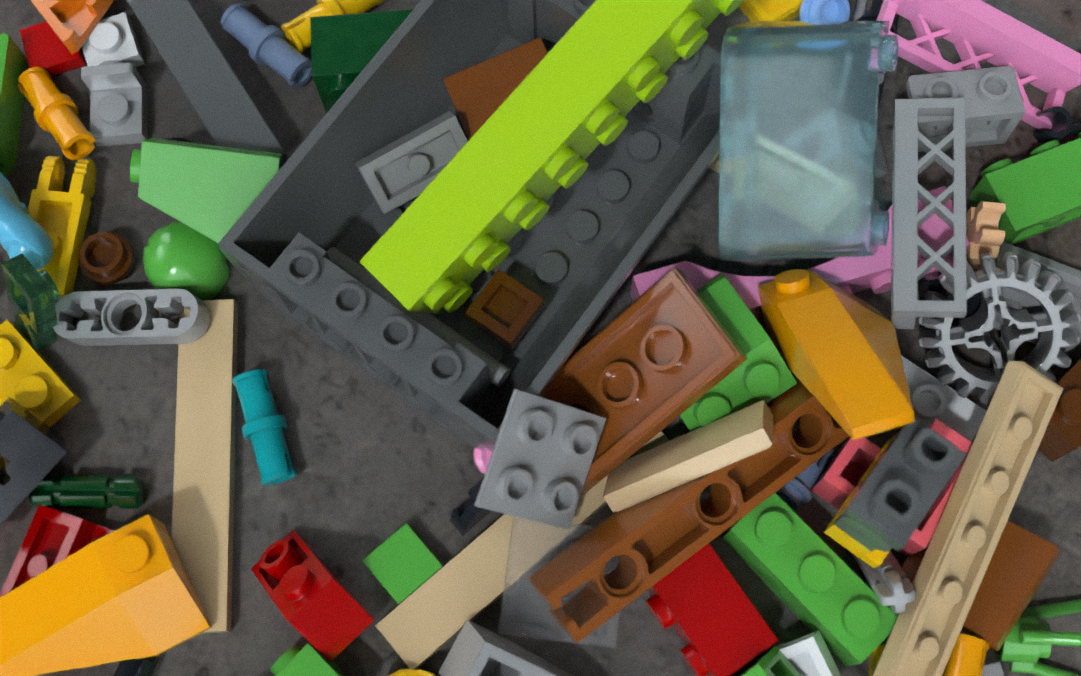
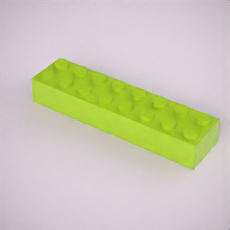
[359,0,743,314]

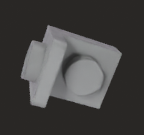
[81,60,148,147]

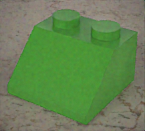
[679,274,797,432]

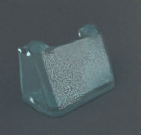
[719,21,898,261]

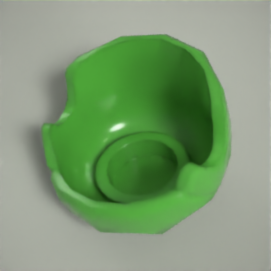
[143,221,230,300]

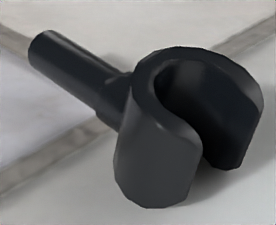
[1035,106,1081,142]

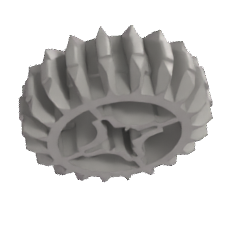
[918,252,1080,405]

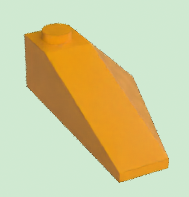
[757,269,915,440]
[0,514,212,676]

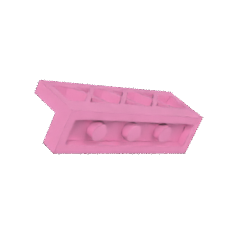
[870,0,1081,131]

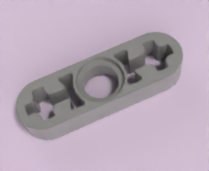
[51,289,210,346]

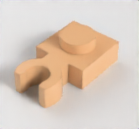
[966,201,1006,271]

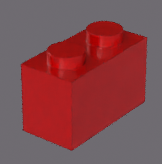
[645,543,778,676]

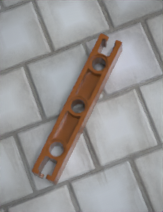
[528,378,849,643]

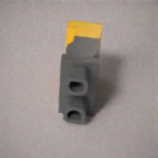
[824,419,967,569]

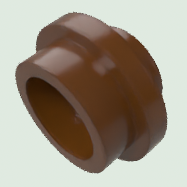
[79,232,135,285]

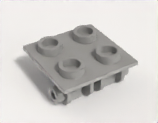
[475,388,607,529]

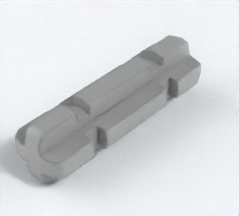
[852,552,916,613]

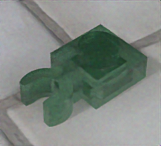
[2,253,60,352]

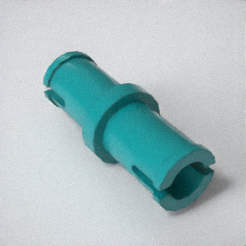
[232,369,297,486]

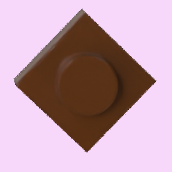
[465,269,545,350]

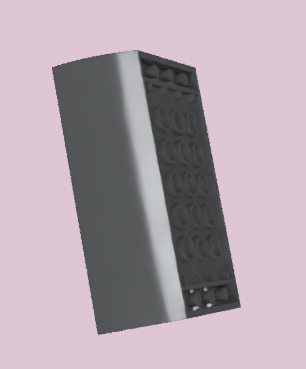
[217,0,768,452]

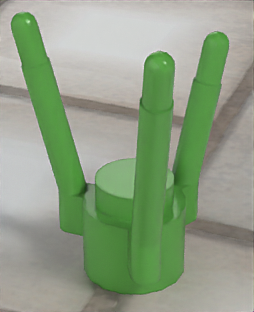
[994,599,1081,676]

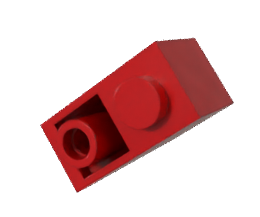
[251,529,374,662]

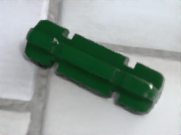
[29,475,145,509]

